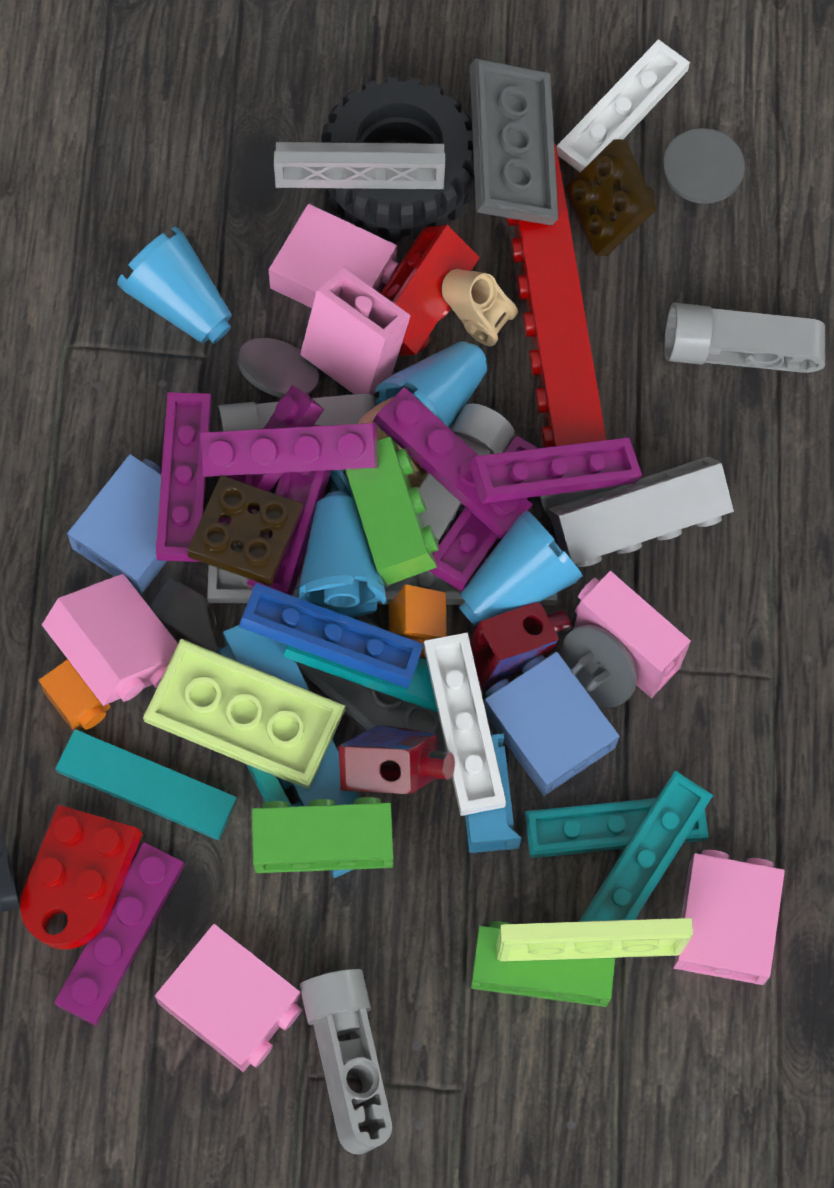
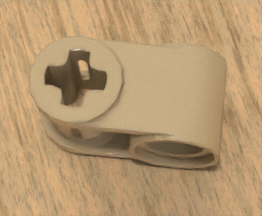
[442,269,518,346]

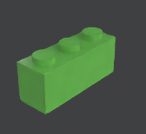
[346,437,439,585]
[252,797,393,873]
[471,921,615,1007]

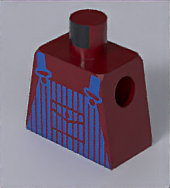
[469,602,572,689]
[339,725,455,794]

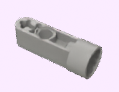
[664,302,825,373]
[217,394,376,432]
[419,404,515,553]
[299,969,392,1154]

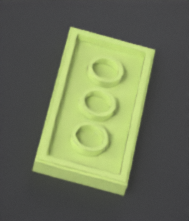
[143,639,345,790]
[496,918,693,962]

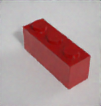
[380,225,480,356]

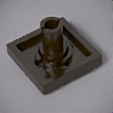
[566,139,657,256]
[187,475,303,586]

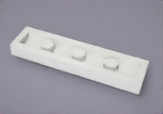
[557,39,690,172]
[423,632,506,816]

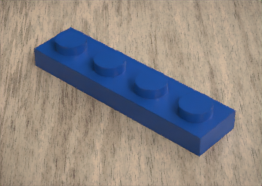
[239,583,424,689]

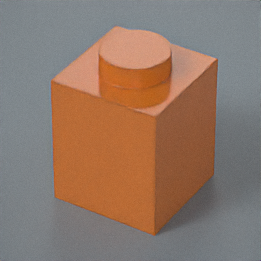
[389,584,447,658]
[39,659,111,731]

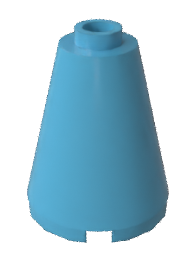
[117,227,232,344]
[374,341,487,428]
[297,491,386,618]
[459,511,583,627]

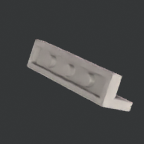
[274,142,445,189]

